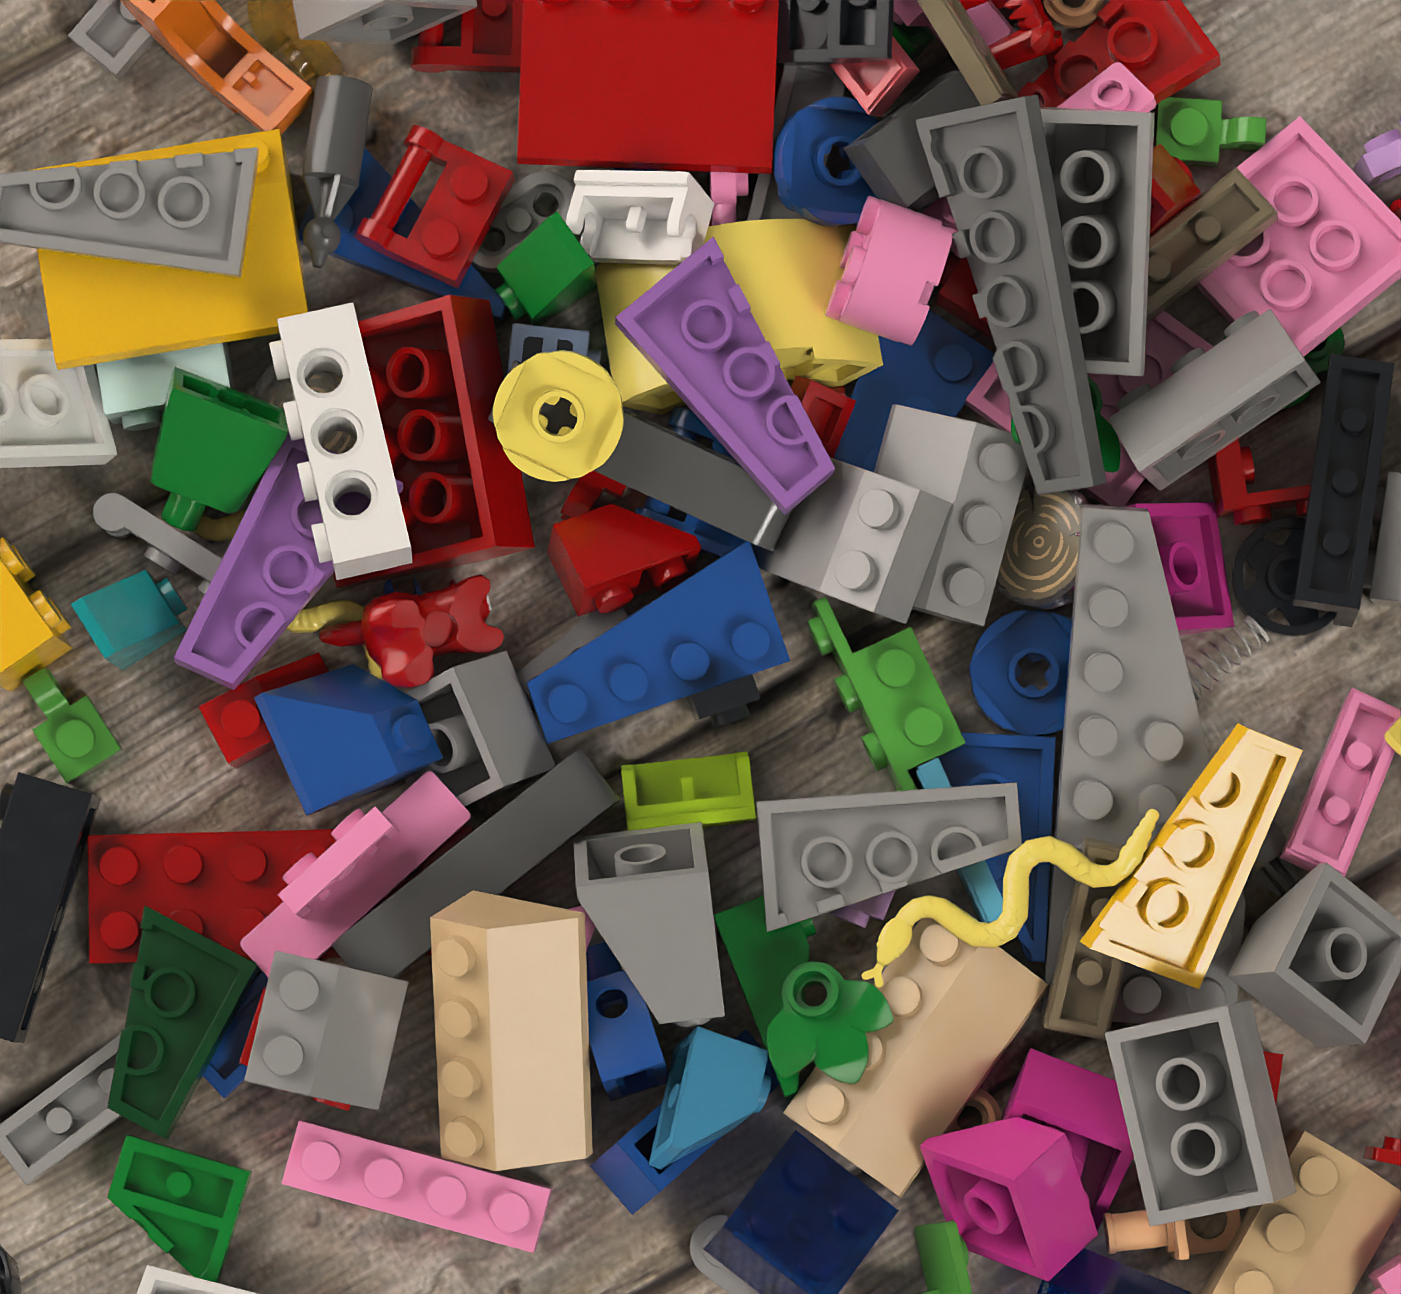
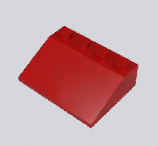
[517,0,779,174]
[333,295,535,588]

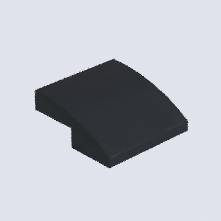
[776,0,894,66]

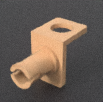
[1103,1209,1241,1260]

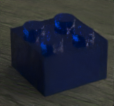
[703,1130,899,1294]

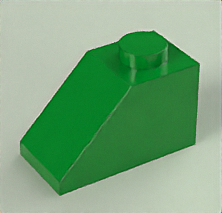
[495,211,597,326]

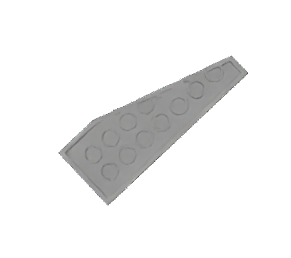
[1040,504,1246,1024]

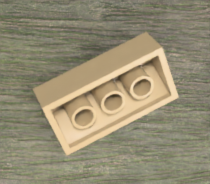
[430,890,593,1171]
[783,918,1050,1198]
[1200,1129,1401,1294]

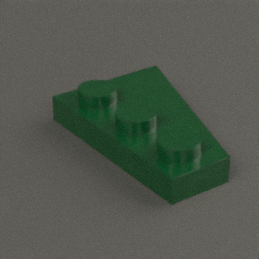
[107,905,260,1140]

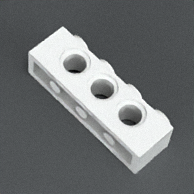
[269,302,413,580]

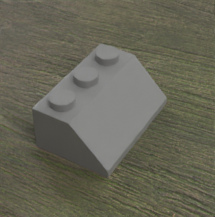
[1108,309,1321,491]
[874,404,1028,626]
[1105,1000,1296,1227]

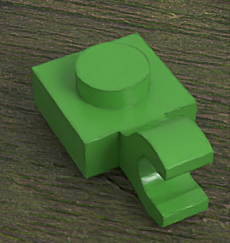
[1155,97,1267,168]
[23,667,123,784]

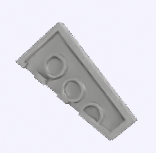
[0,147,259,278]
[757,782,1022,933]

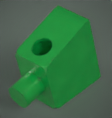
[150,367,288,531]

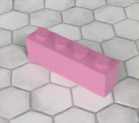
[281,1119,553,1253]

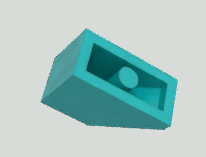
[71,570,187,671]

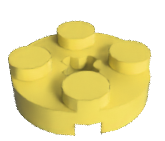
[493,350,624,482]

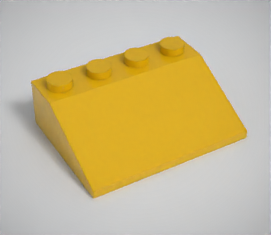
[28,129,309,370]

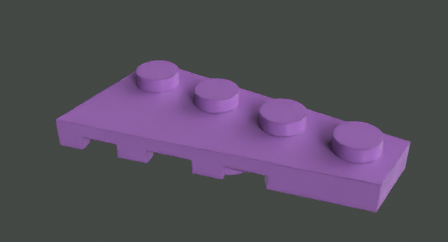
[615,236,835,515]
[174,431,403,690]

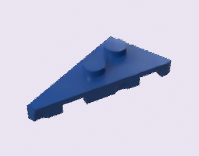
[299,147,506,322]
[938,732,1056,963]

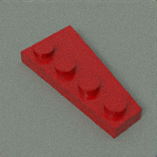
[1017,0,1221,108]

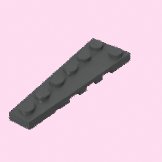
[916,95,1106,495]

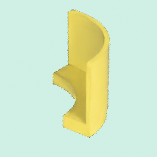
[596,219,883,415]

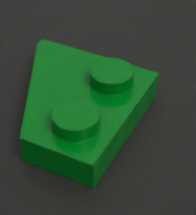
[107,1135,252,1283]

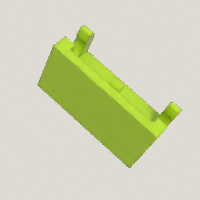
[621,751,756,831]

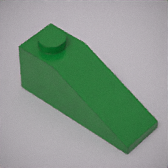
[713,895,817,1102]

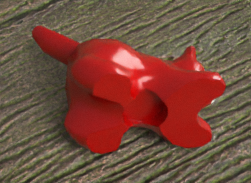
[319,574,504,688]

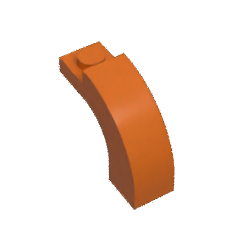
[120,0,314,135]

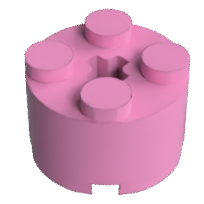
[825,196,954,346]

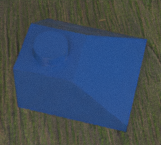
[254,664,443,816]

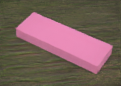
[1280,688,1401,877]

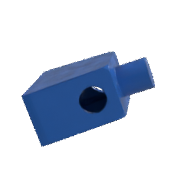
[586,942,669,1102]

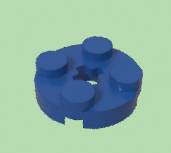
[773,97,879,227]
[968,610,1072,736]

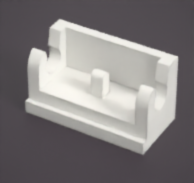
[566,170,715,265]

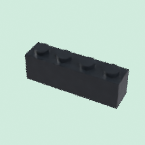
[0,772,101,1043]

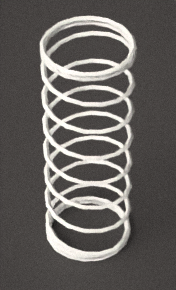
[1188,616,1269,702]

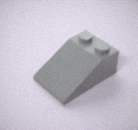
[751,458,952,624]

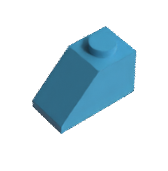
[649,1026,771,1169]

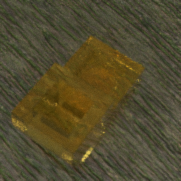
[247,0,346,82]

